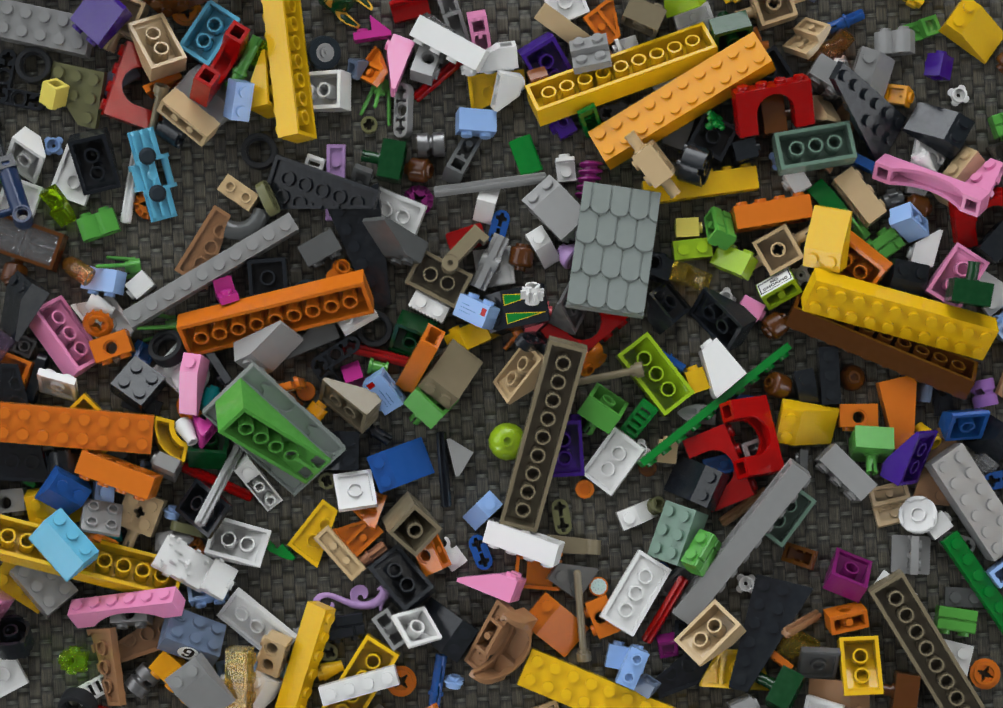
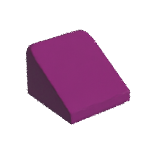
[656,632,679,659]

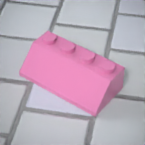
[29,295,96,378]

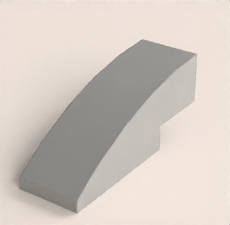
[437,0,471,42]

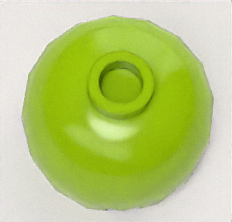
[488,423,523,461]

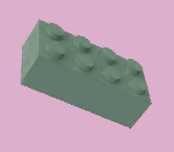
[771,120,857,176]

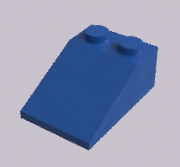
[366,437,435,493]

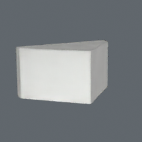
[472,189,500,225]

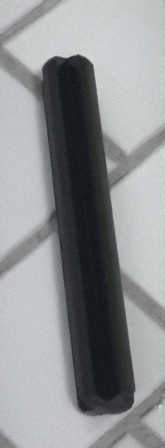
[436,431,452,508]

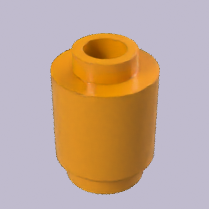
[306,400,328,421]

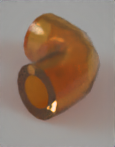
[806,29,855,62]
[62,256,96,286]

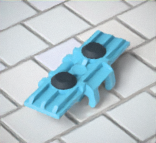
[127,127,178,223]

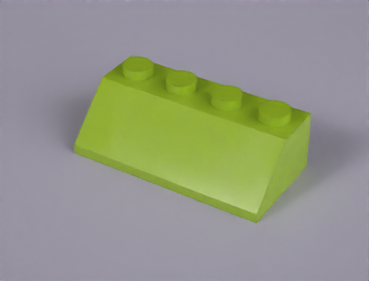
[616,331,695,417]

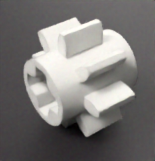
[520,282,544,306]

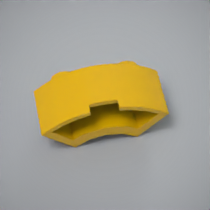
[443,323,500,351]
[153,416,188,465]

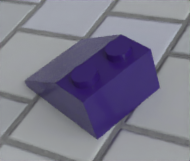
[517,31,572,77]
[552,414,585,478]
[879,430,938,486]

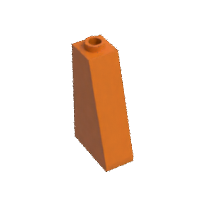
[395,323,446,393]
[875,376,917,450]

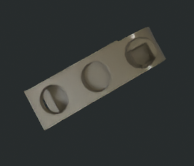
[441,224,489,275]
[547,534,602,555]

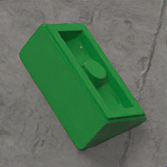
[509,134,543,175]

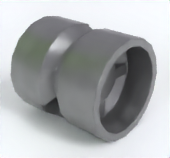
[417,132,445,158]
[124,662,160,699]

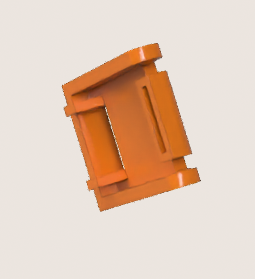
[279,376,307,393]
[515,553,563,591]

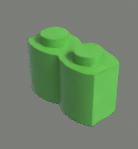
[76,206,122,243]

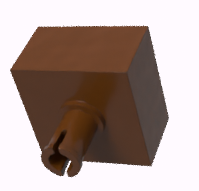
[757,94,791,140]
[882,670,921,708]

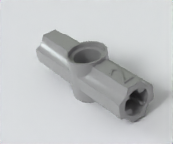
[470,232,509,292]

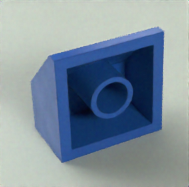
[938,408,990,441]
[35,465,92,516]

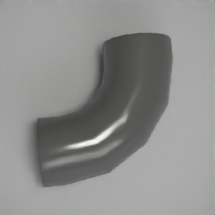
[224,207,271,241]

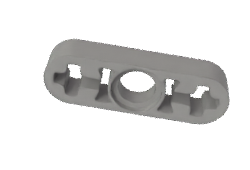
[393,83,414,139]

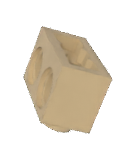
[217,174,260,213]
[256,629,293,678]

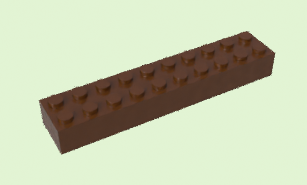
[785,289,978,400]

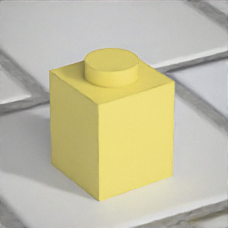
[39,78,70,110]
[674,217,703,239]

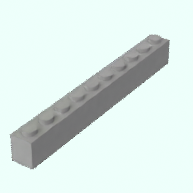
[122,213,299,330]
[672,458,811,625]

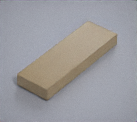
[534,3,590,43]
[313,525,366,581]

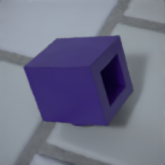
[924,50,954,80]
[548,116,578,141]

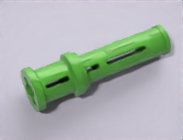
[224,34,263,86]

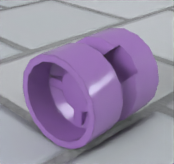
[970,377,999,409]

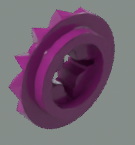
[404,185,433,214]

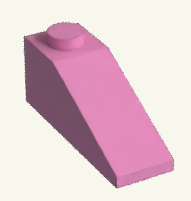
[466,9,492,50]
[384,34,415,97]
[179,352,210,416]

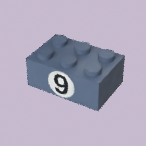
[157,610,227,666]

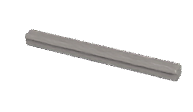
[434,172,547,197]
[194,444,244,527]

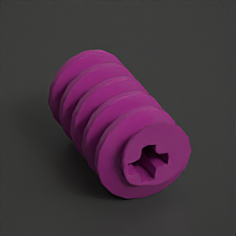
[575,160,604,199]

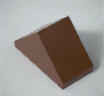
[781,542,819,570]

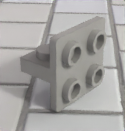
[78,499,123,537]
[890,535,931,575]

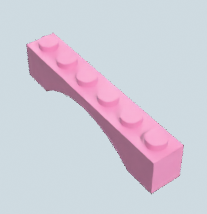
[872,153,991,217]
[67,586,186,628]

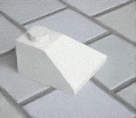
[6,126,46,184]
[391,606,442,649]

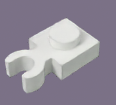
[444,536,468,572]

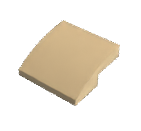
[782,17,831,60]
[869,483,911,529]

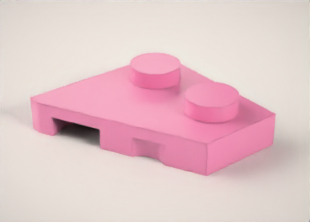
[965,158,1003,198]

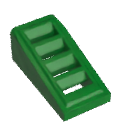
[577,103,601,138]
[620,398,659,440]

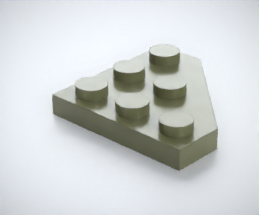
[50,61,108,129]

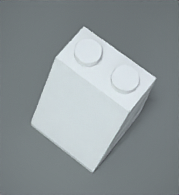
[698,338,747,400]

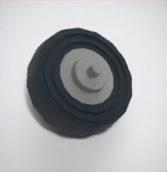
[307,35,341,70]

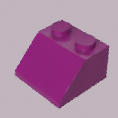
[823,547,872,603]

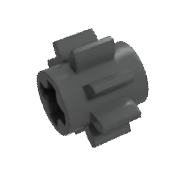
[881,187,905,209]

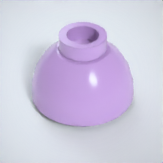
[557,244,575,269]

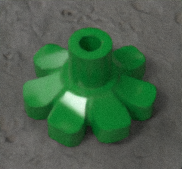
[705,109,725,131]

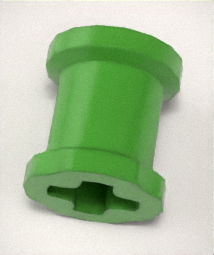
[367,358,390,375]

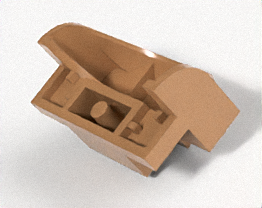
[464,599,538,685]

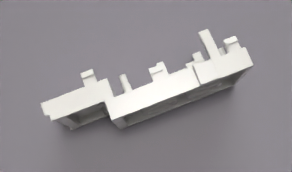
[151,534,239,601]

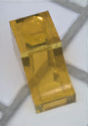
[669,261,713,291]
[777,631,820,660]

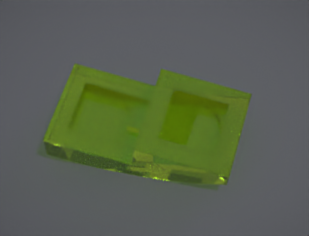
[39,184,76,227]

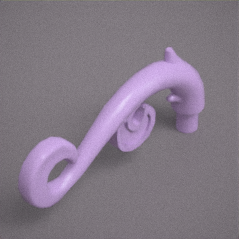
[313,585,389,611]

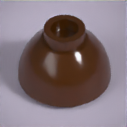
[840,365,865,391]

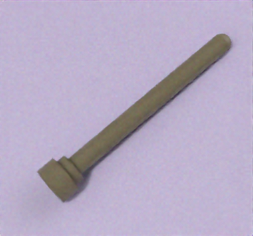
[148,83,170,131]
[578,361,645,386]
[573,570,592,662]

